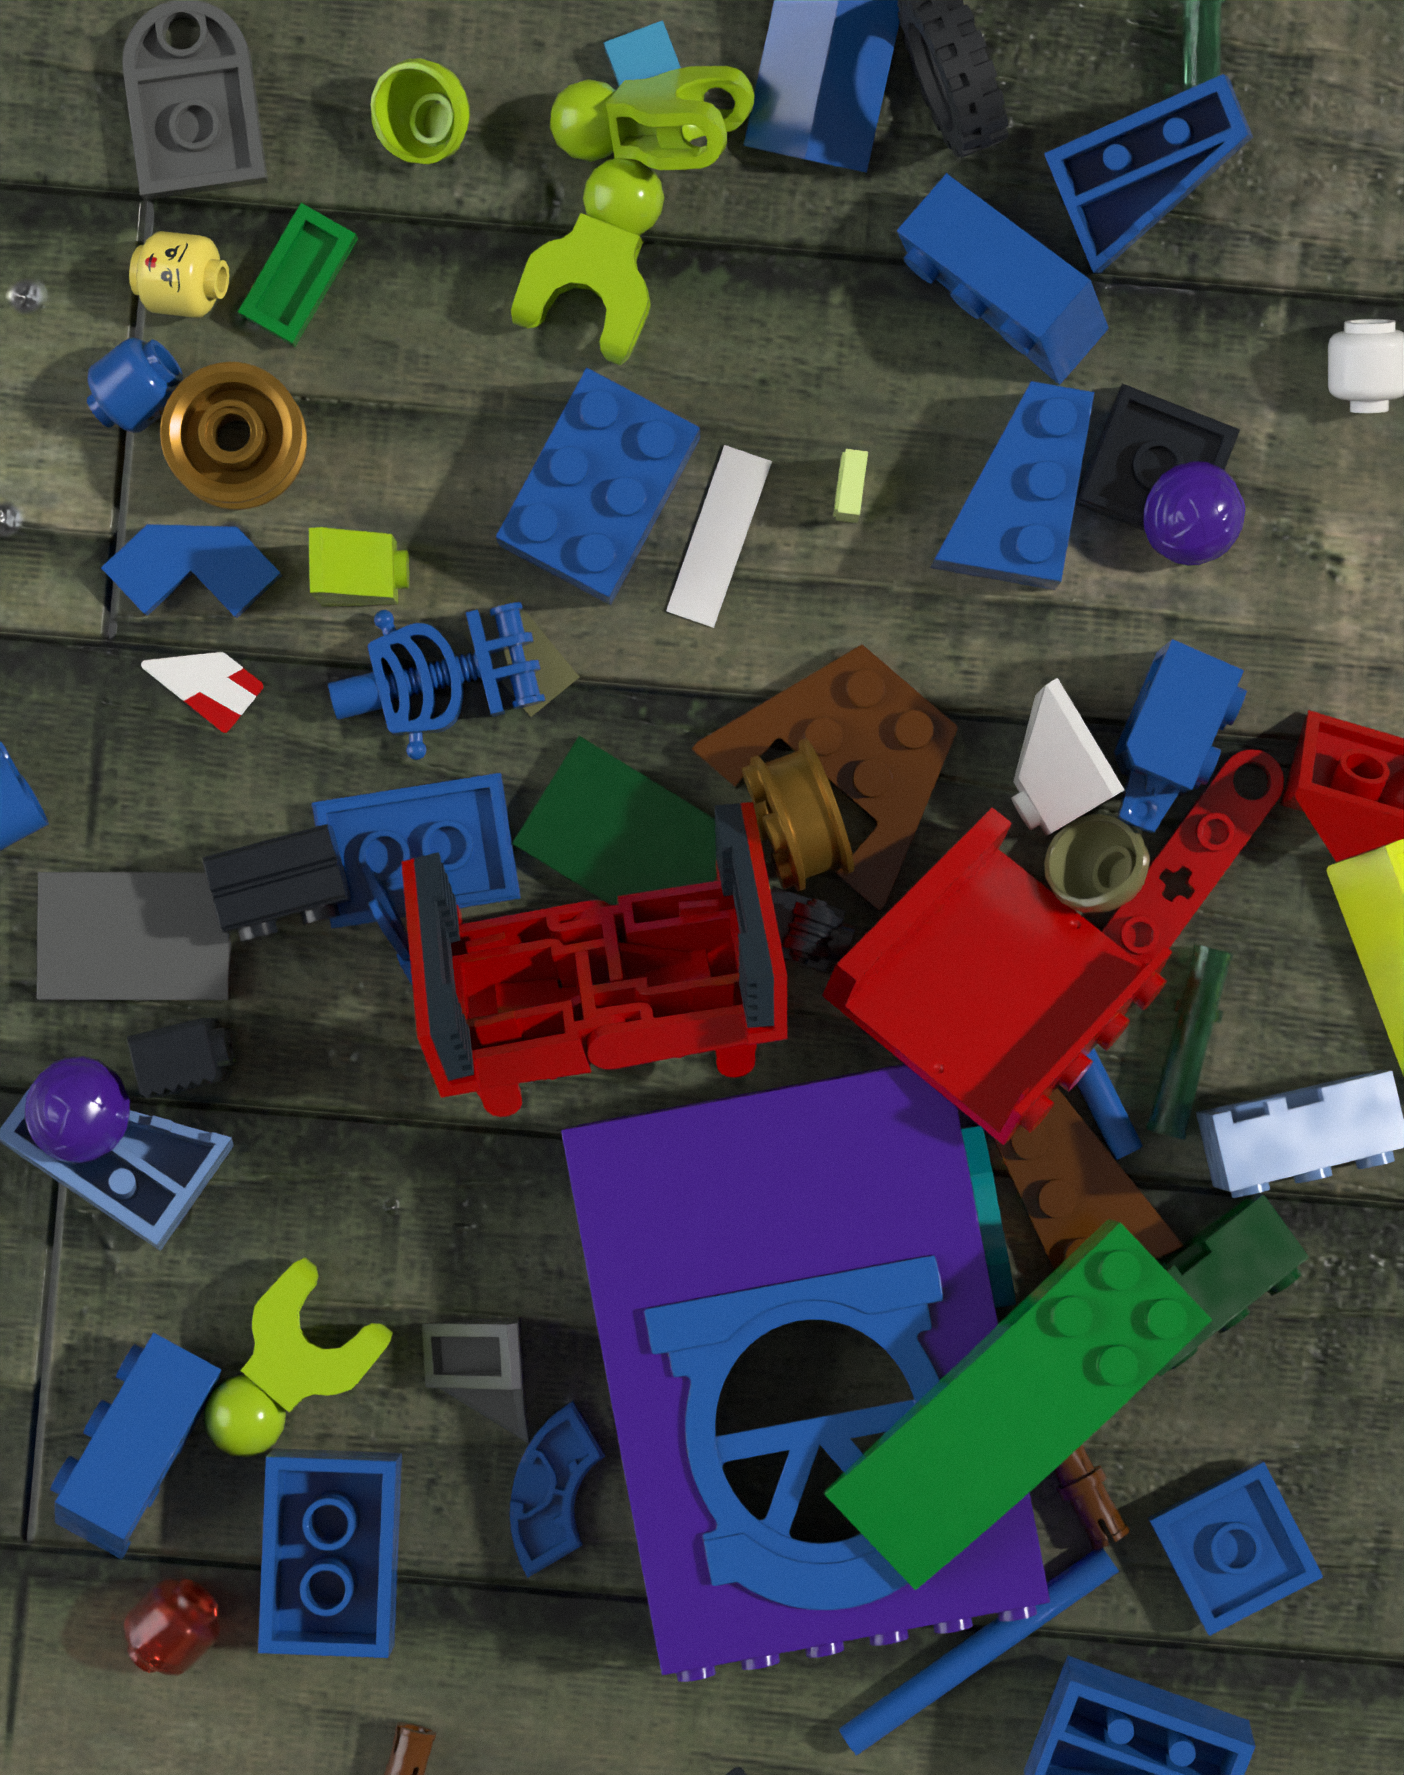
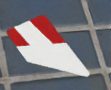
[141,652,264,733]

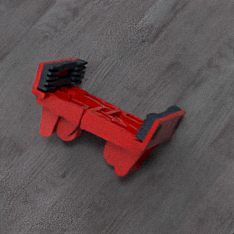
[401,802,787,1117]

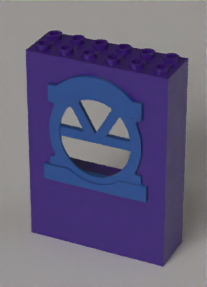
[561,1064,1050,1682]

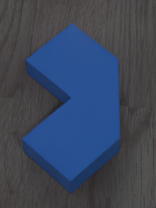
[101,524,283,618]

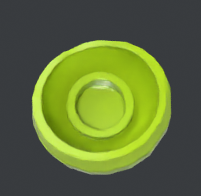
[370,58,470,164]

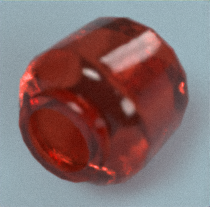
[123,1579,220,1676]

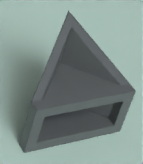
[422,1316,529,1443]

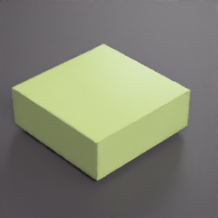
[833,449,868,523]

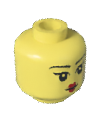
[129,231,229,318]

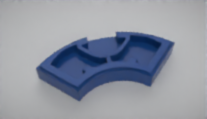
[510,1400,606,1578]

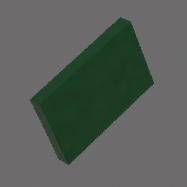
[512,736,717,905]

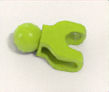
[550,66,754,170]
[511,159,664,366]
[203,1257,393,1457]

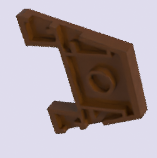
[692,644,958,912]

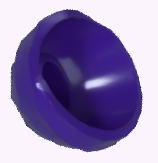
[1144,461,1245,566]
[25,1056,130,1163]

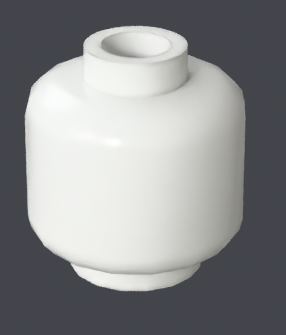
[1328,319,1404,413]

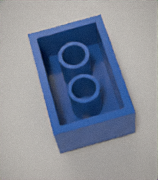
[496,367,700,605]
[258,1448,402,1658]

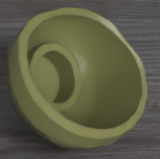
[1044,814,1150,913]

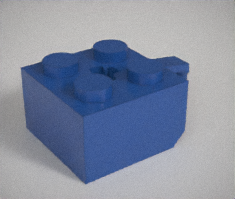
[1113,639,1247,833]

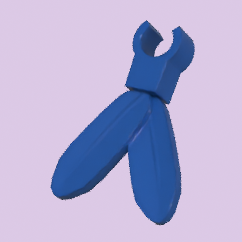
[362,865,412,985]

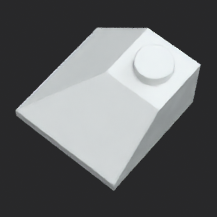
[1011,678,1124,836]

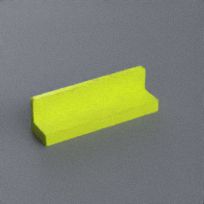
[1327,839,1404,1076]

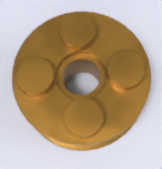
[160,362,307,510]
[742,738,854,891]

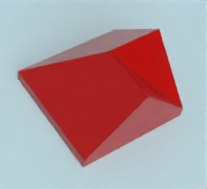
[1280,710,1404,862]

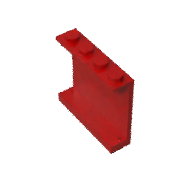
[822,807,1172,1145]

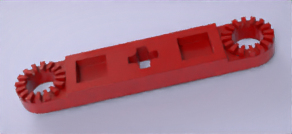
[1101,749,1284,964]

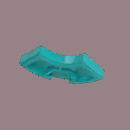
[961,1126,1016,1308]

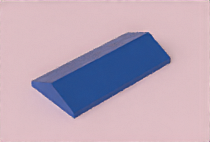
[743,0,900,173]

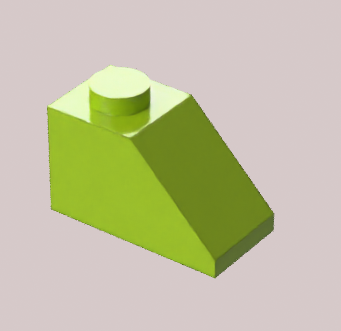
[309,527,409,607]

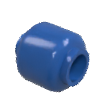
[87,337,183,433]

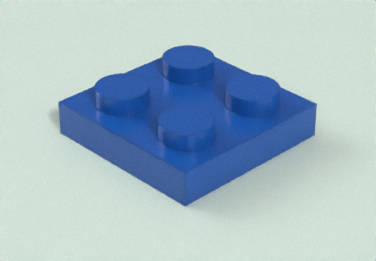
[1148,1459,1323,1636]

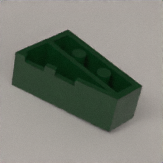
[1157,1193,1309,1377]

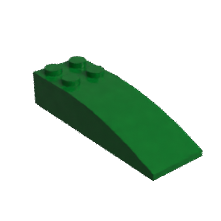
[823,1219,1212,1590]

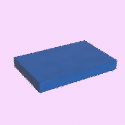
[312,773,521,929]

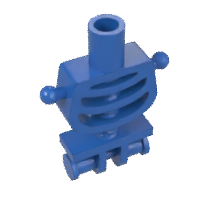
[328,602,546,760]

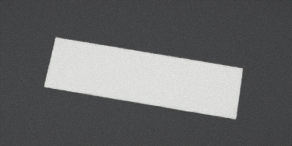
[666,445,772,628]

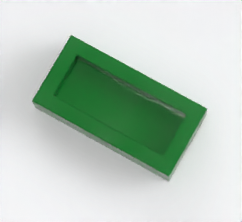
[238,203,358,347]

